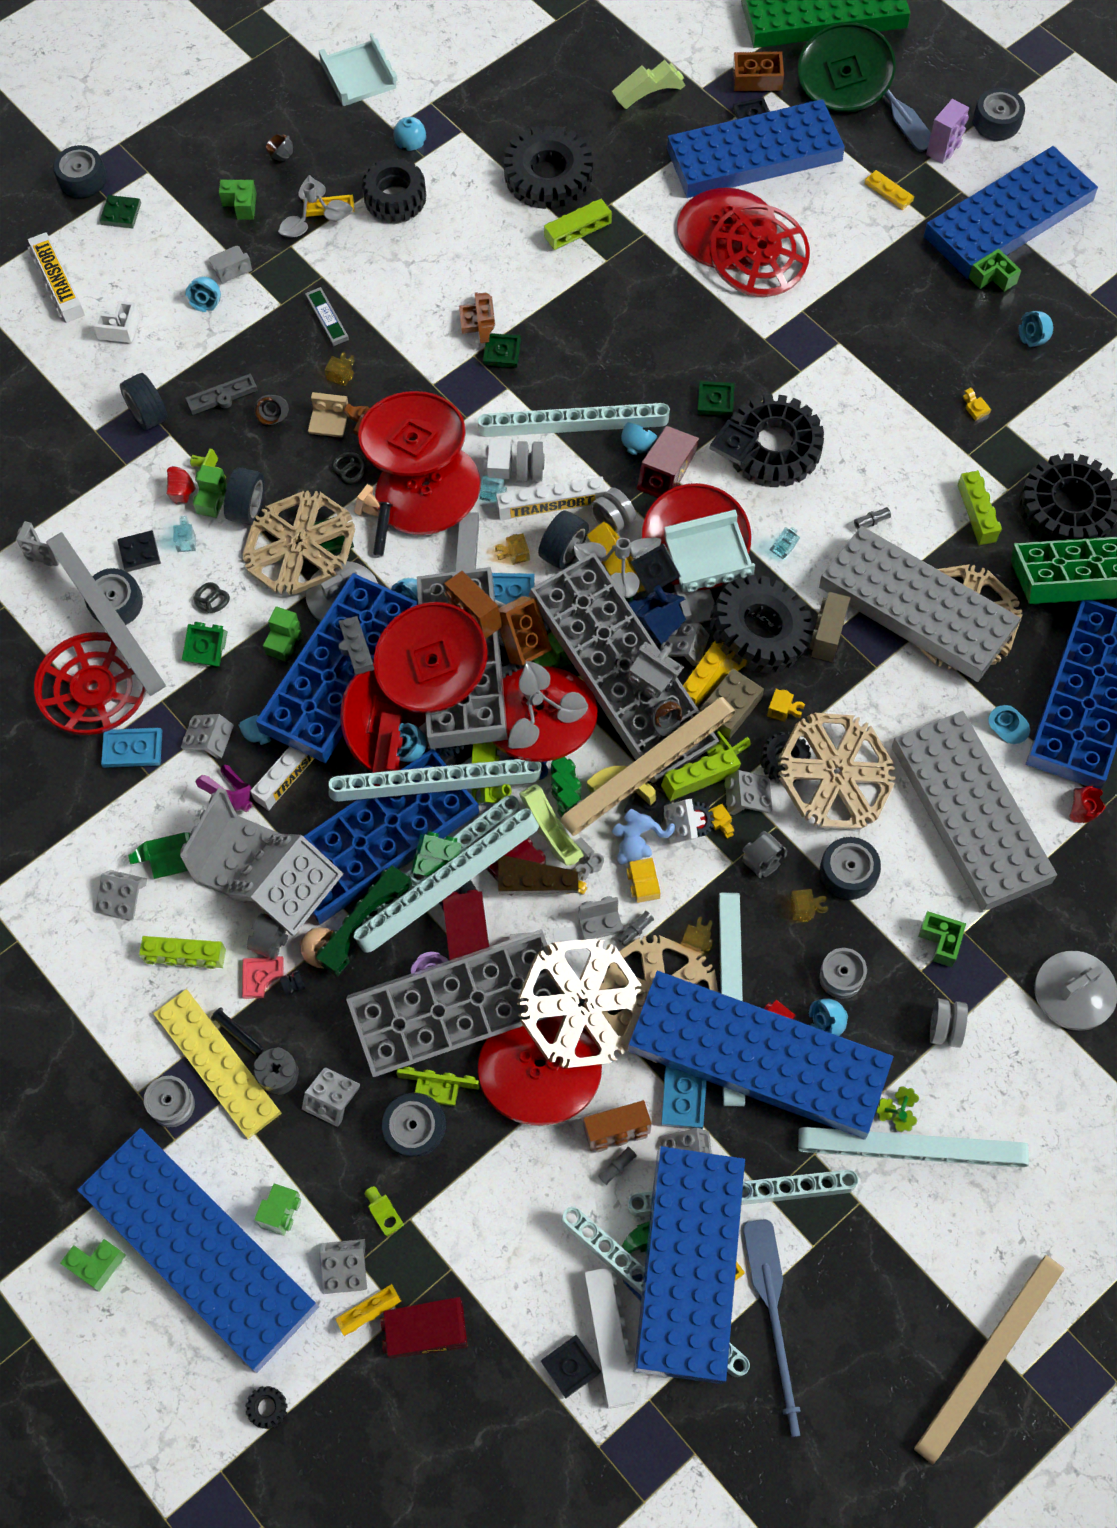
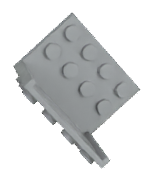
[180,788,280,903]
[226,834,344,936]

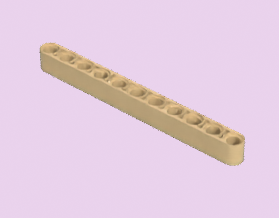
[560,697,736,836]
[914,1255,1065,1465]

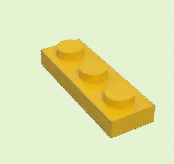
[865,170,914,210]
[303,194,355,217]
[335,1284,401,1336]

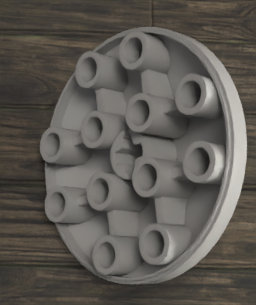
[306,561,378,622]
[1035,951,1117,1031]

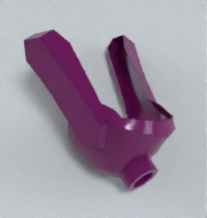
[195,765,252,812]

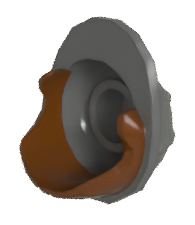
[266,134,293,161]
[254,395,289,425]
[651,700,682,736]

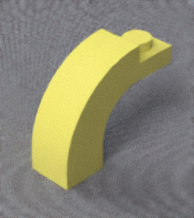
[586,766,656,806]

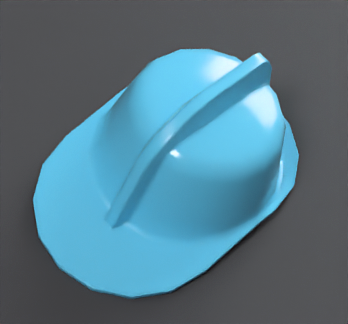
[988,705,1030,744]

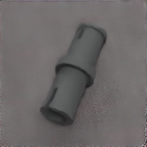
[854,507,891,530]
[617,910,654,947]
[598,1146,637,1185]

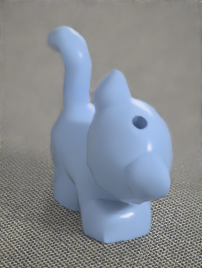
[612,809,675,865]

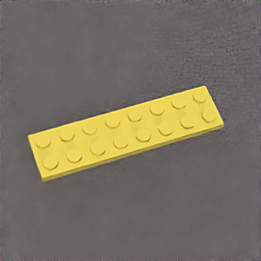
[153,989,282,1139]

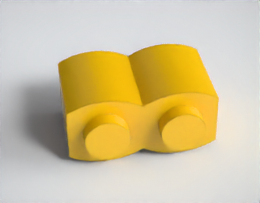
[626,858,661,903]

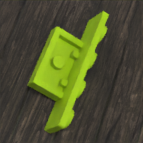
[397,1067,480,1107]

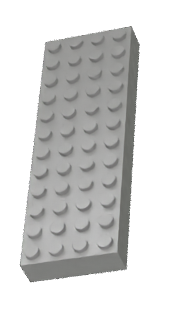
[529,553,719,784]

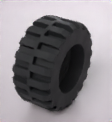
[362,158,427,223]

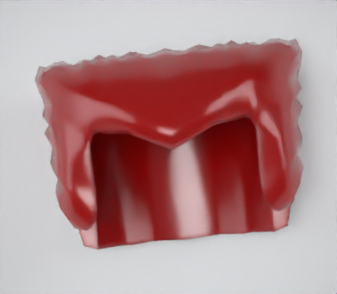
[166,466,196,504]
[1069,786,1106,823]

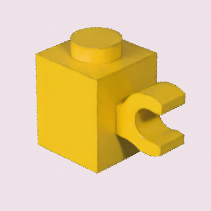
[767,689,805,722]

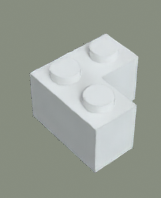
[93,301,140,343]
[484,438,513,479]

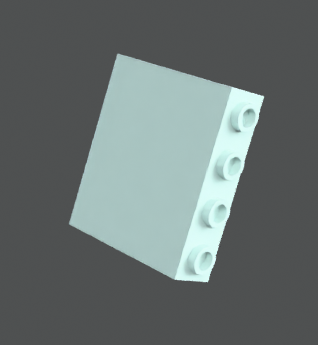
[318,33,398,106]
[664,510,755,592]

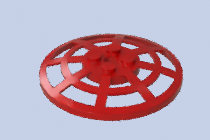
[710,204,810,297]
[34,632,146,735]

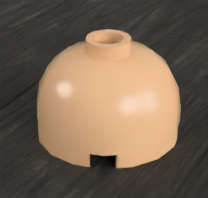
[300,927,334,968]

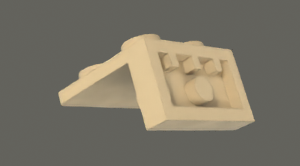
[308,392,348,437]

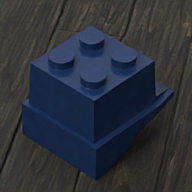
[628,585,686,645]

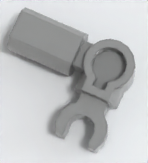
[574,837,604,881]

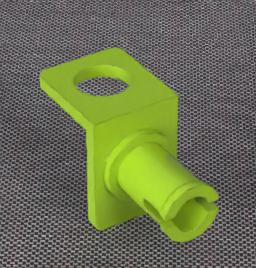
[190,449,226,479]
[706,731,751,757]
[471,784,512,805]
[365,1186,404,1236]

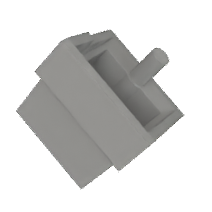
[626,642,684,698]

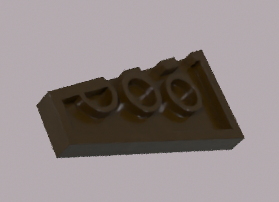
[498,855,578,894]

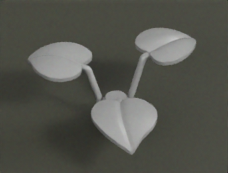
[278,175,353,237]
[574,538,661,598]
[508,661,588,749]

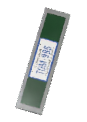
[305,287,349,346]

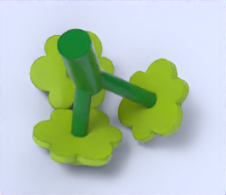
[876,1086,919,1132]

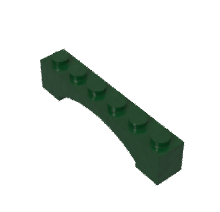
[316,865,412,977]

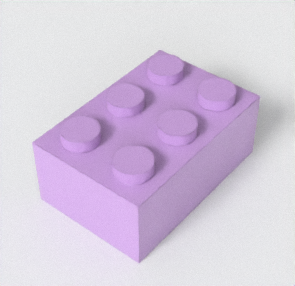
[926,99,969,164]

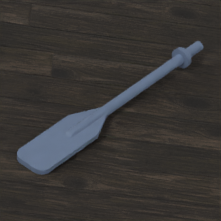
[885,89,931,152]
[744,1219,801,1437]

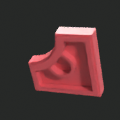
[242,956,284,999]

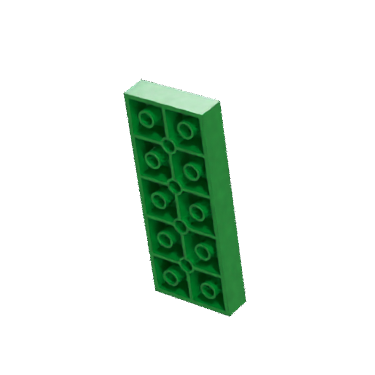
[741,0,911,48]
[1011,537,1117,604]

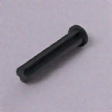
[373,502,393,557]
[211,1007,263,1056]

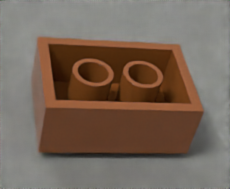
[733,52,784,91]
[444,571,502,639]
[499,596,552,665]
[583,1100,652,1152]

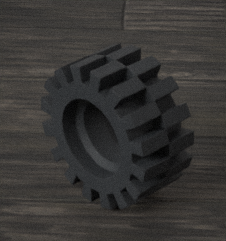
[245,1386,288,1429]

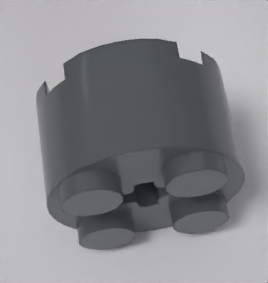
[742,831,788,878]
[247,913,288,960]
[254,1047,299,1095]

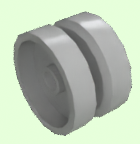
[517,441,545,481]
[591,487,636,533]
[819,948,867,999]
[930,998,968,1048]
[144,1076,195,1127]

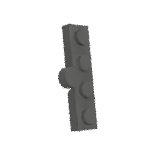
[186,374,258,415]
[339,616,374,675]

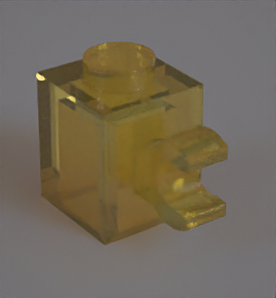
[325,352,354,386]
[495,533,530,565]
[790,889,828,922]
[681,917,713,957]

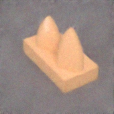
[354,484,380,516]

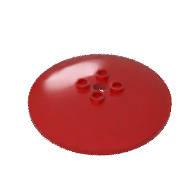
[677,188,777,269]
[358,391,466,476]
[375,450,481,535]
[642,483,752,590]
[374,602,488,713]
[340,662,428,771]
[492,666,597,762]
[478,1016,602,1126]

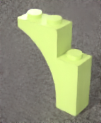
[612,60,686,109]
[519,784,583,866]

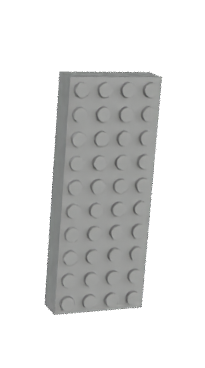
[819,526,1021,682]
[417,567,508,749]
[891,711,1057,912]
[346,929,562,1077]

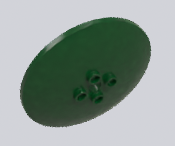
[798,23,896,112]

